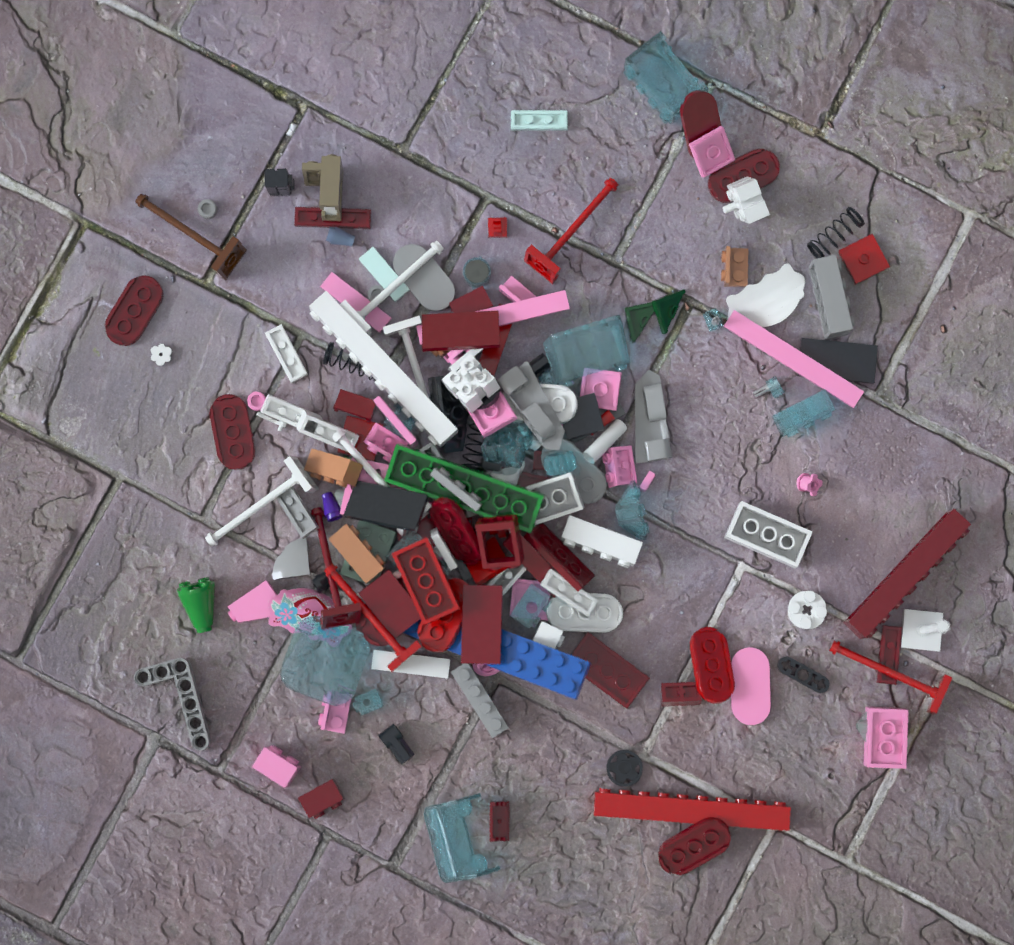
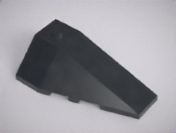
[428,376,470,453]

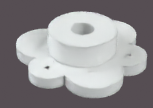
[151,344,172,366]

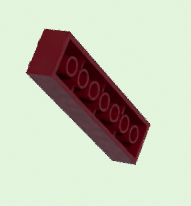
[843,508,971,639]

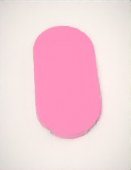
[731,647,771,725]

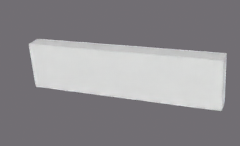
[371,650,451,678]

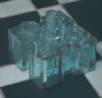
[481,422,533,469]

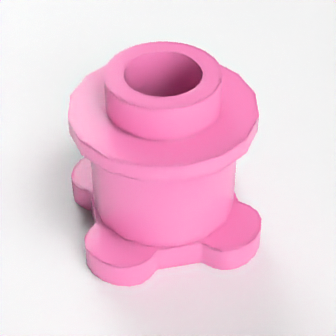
[796,473,823,496]

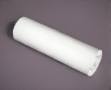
[583,419,627,464]

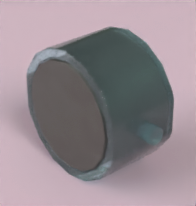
[463,256,491,290]

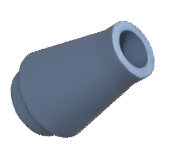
[326,226,355,247]

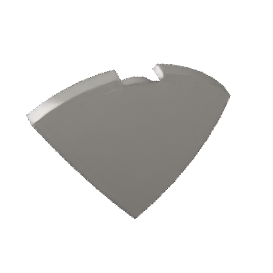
[273,537,311,580]

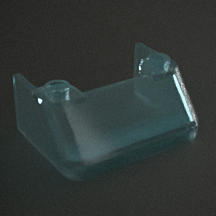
[424,793,501,883]

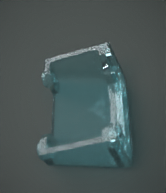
[543,315,630,387]

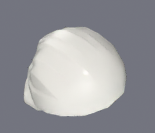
[490,459,525,484]

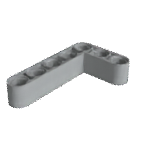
[134,658,212,751]

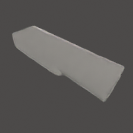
[497,361,565,451]
[635,370,672,463]

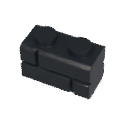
[265,168,295,196]

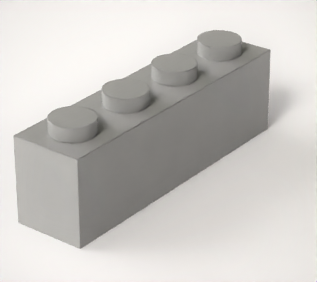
[451,664,509,738]

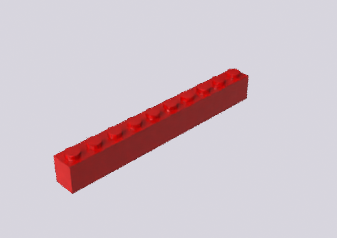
[593,788,791,831]

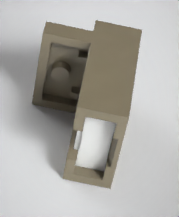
[302,154,343,221]

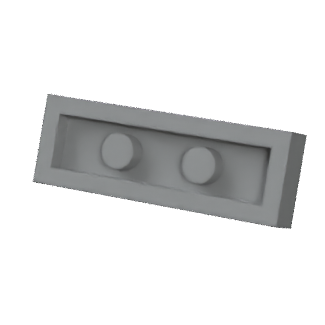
[430,467,483,511]
[274,480,319,539]

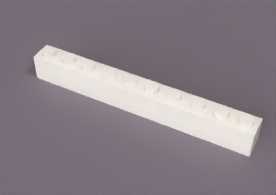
[309,291,457,448]

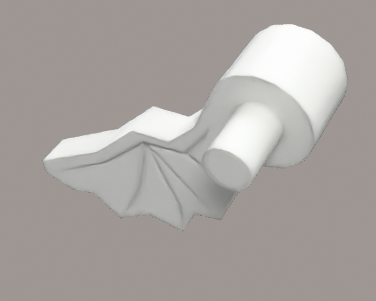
[257,412,287,432]

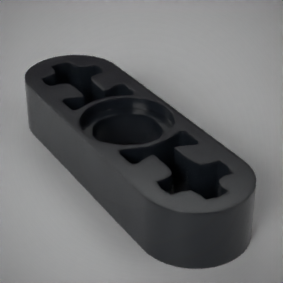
[777,657,830,693]

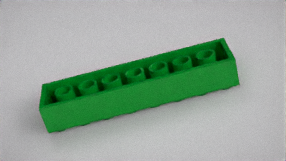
[384,443,545,533]

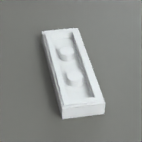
[265,324,308,384]
[540,569,599,617]

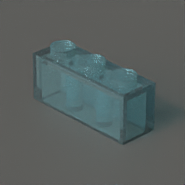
[772,389,836,438]

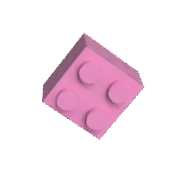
[252,745,301,788]

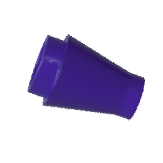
[322,492,342,522]

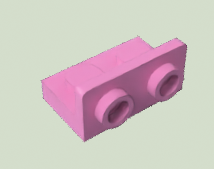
[602,445,637,488]
[318,691,352,734]

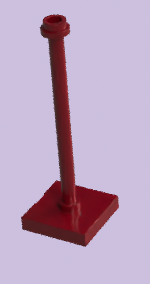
[311,507,361,630]

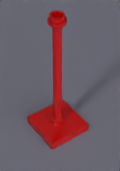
[524,178,618,284]
[324,563,422,672]
[829,641,953,715]

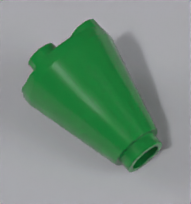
[177,577,215,633]

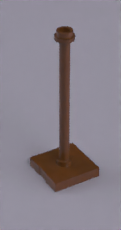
[135,194,247,281]

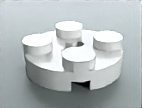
[788,591,827,629]

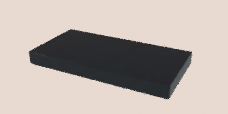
[798,338,878,384]
[344,481,429,532]

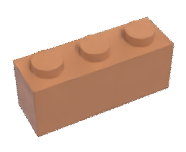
[304,449,363,488]
[329,524,385,584]

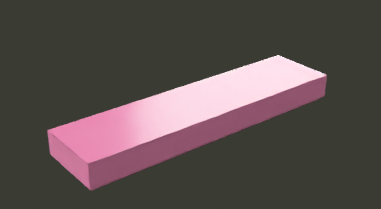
[320,272,392,333]

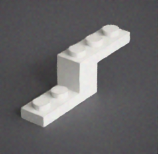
[261,394,359,452]

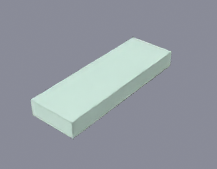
[511,110,568,131]
[359,247,410,302]

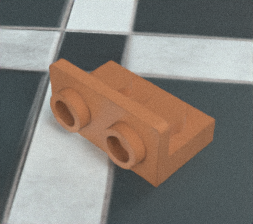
[721,246,748,287]

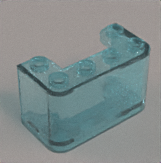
[623,31,709,124]

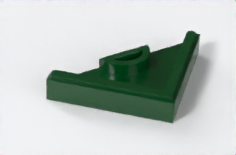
[652,289,685,334]
[624,302,655,343]

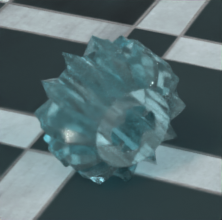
[544,451,576,476]

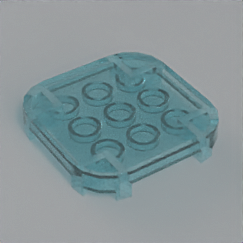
[280,615,370,706]

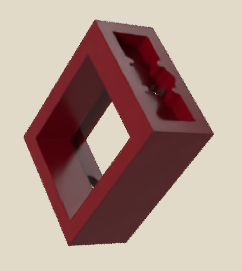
[475,515,524,570]

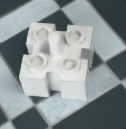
[723,176,770,224]
[442,354,500,414]

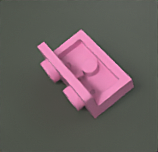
[364,423,408,463]

